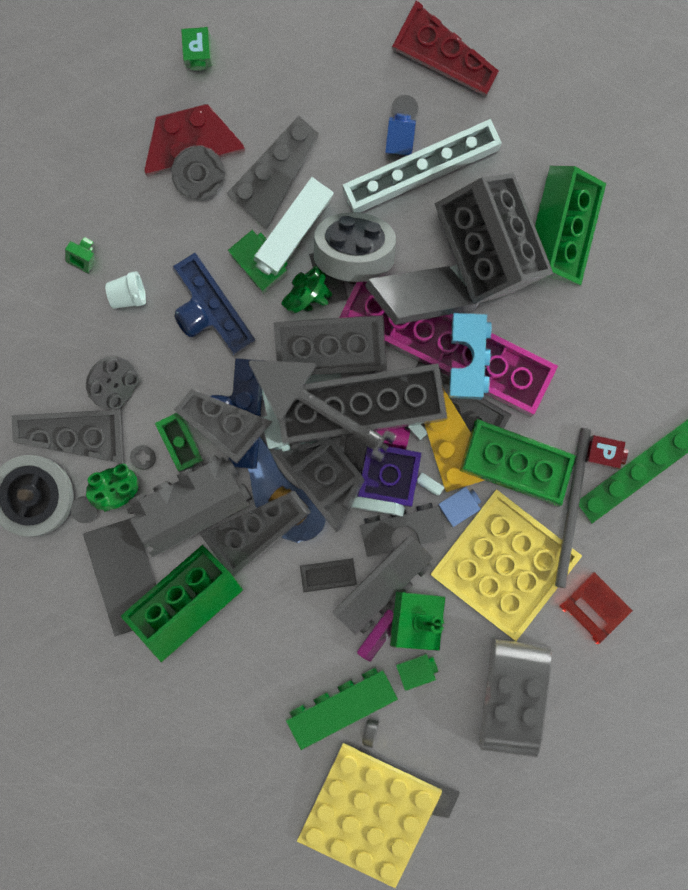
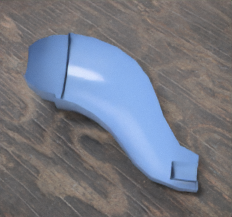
[248,437,326,543]

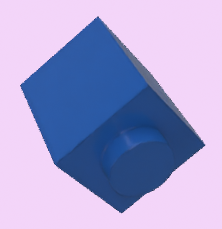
[385,114,416,155]

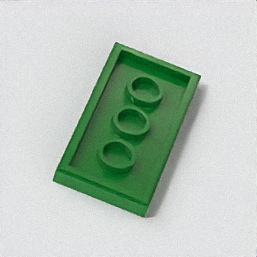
[460,419,576,507]

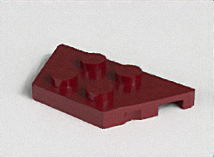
[144,104,245,176]

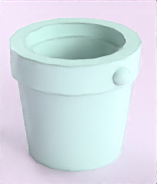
[105,271,146,309]

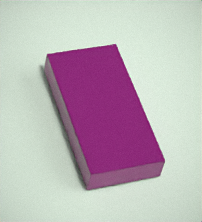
[357,609,394,662]

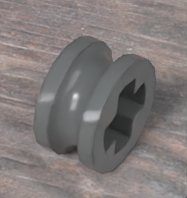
[130,445,156,470]

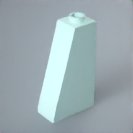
[254,177,334,276]

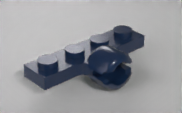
[172,253,256,356]
[210,358,264,469]

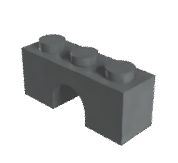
[360,503,447,557]

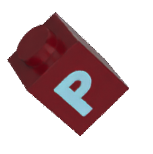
[586,435,628,470]

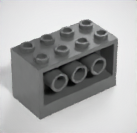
[434,172,553,304]

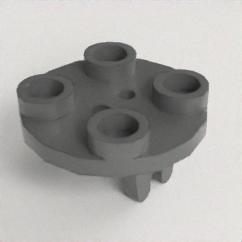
[86,356,139,410]

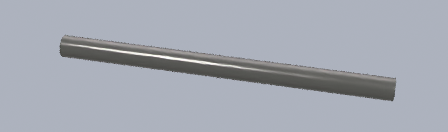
[555,428,591,588]

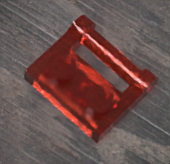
[559,572,633,645]

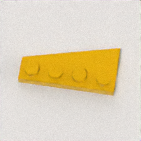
[425,386,485,492]

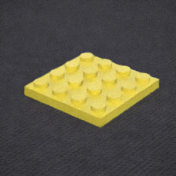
[430,489,582,641]
[297,743,442,888]

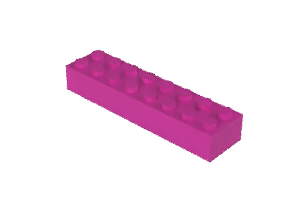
[339,281,558,417]

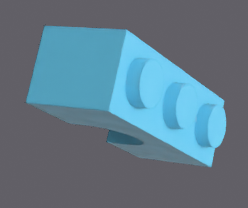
[449,313,492,400]

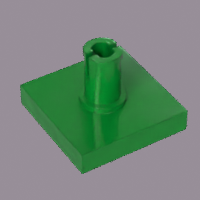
[390,592,446,651]

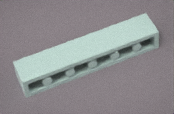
[343,119,502,213]

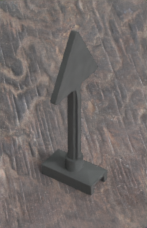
[249,360,396,463]

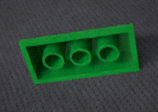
[535,165,607,286]
[121,544,243,663]

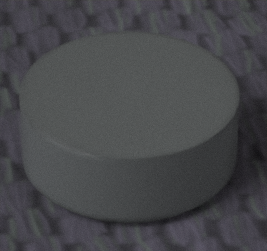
[392,95,418,120]
[71,496,99,523]
[362,719,379,748]

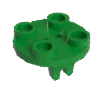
[281,265,332,314]
[86,464,139,512]

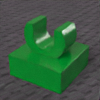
[65,237,94,274]

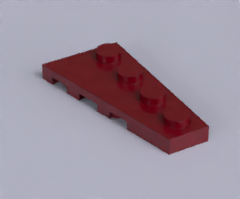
[392,0,499,97]

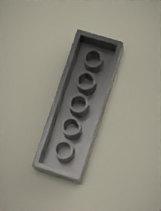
[279,364,447,446]

